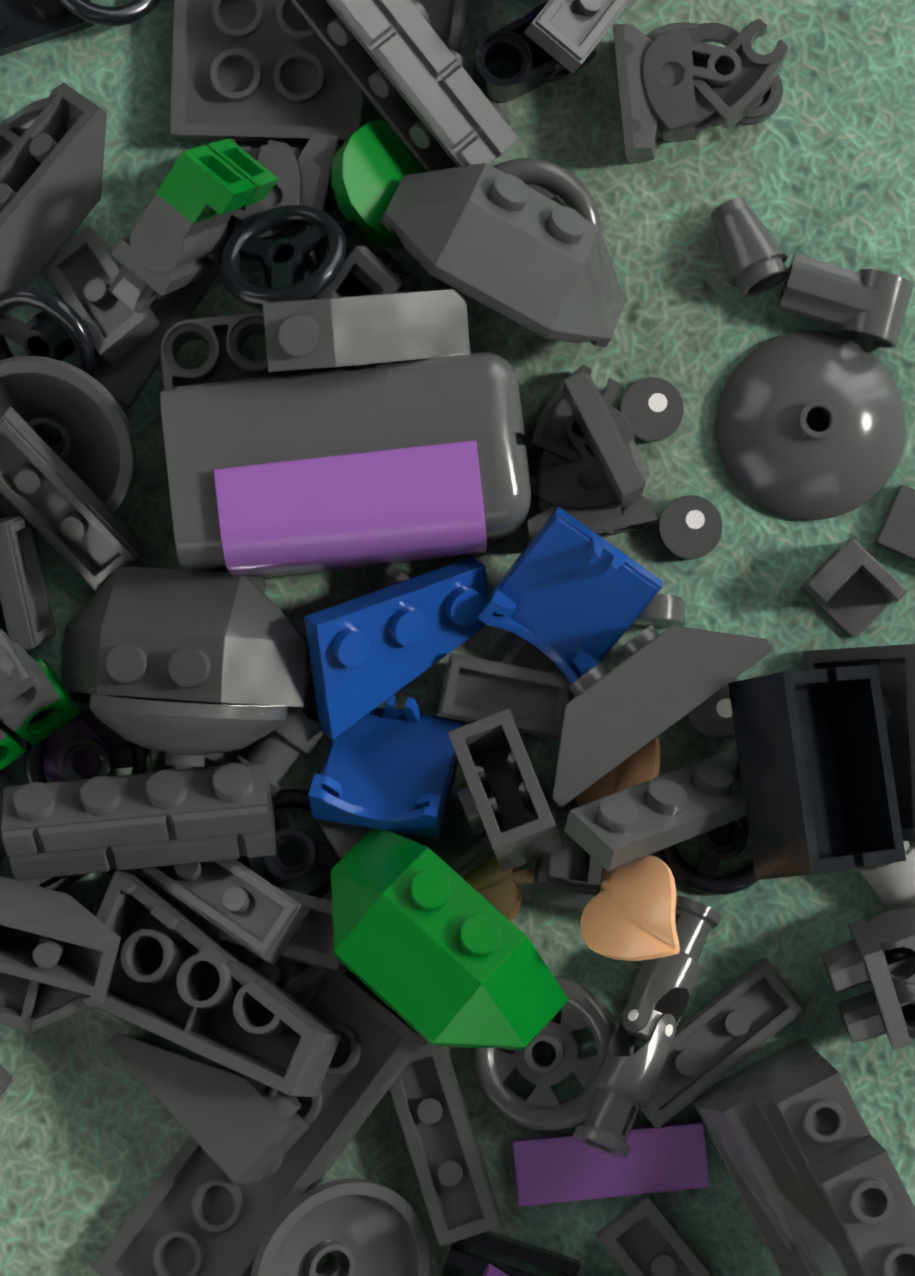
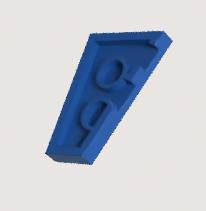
[304,557,488,740]

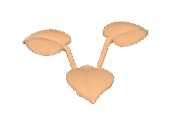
[463,735,680,961]

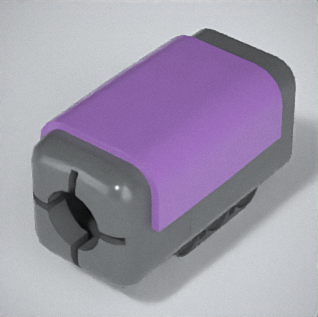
[160,311,531,578]

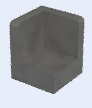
[800,538,908,637]

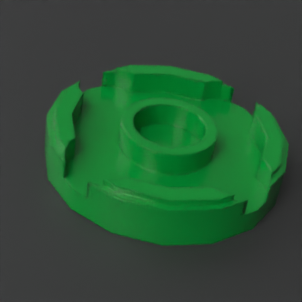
[331,119,427,249]

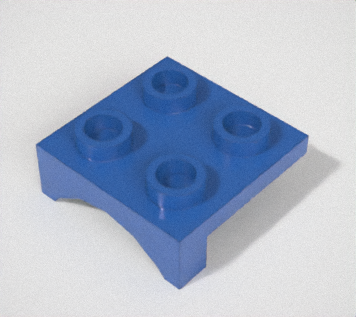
[477,506,663,684]
[308,695,466,839]

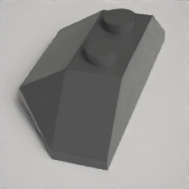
[0,82,107,294]
[380,163,626,347]
[61,566,310,707]
[551,625,774,808]
[0,876,121,1032]

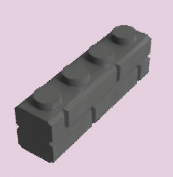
[291,0,519,172]
[1,762,276,880]

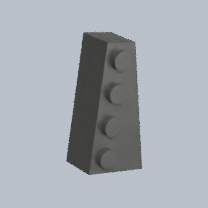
[96,870,341,1097]

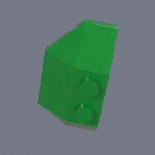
[331,828,569,1050]

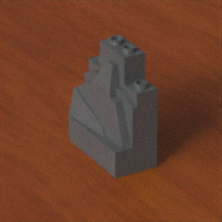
[693,1038,915,1276]

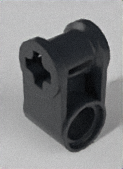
[472,1,597,103]

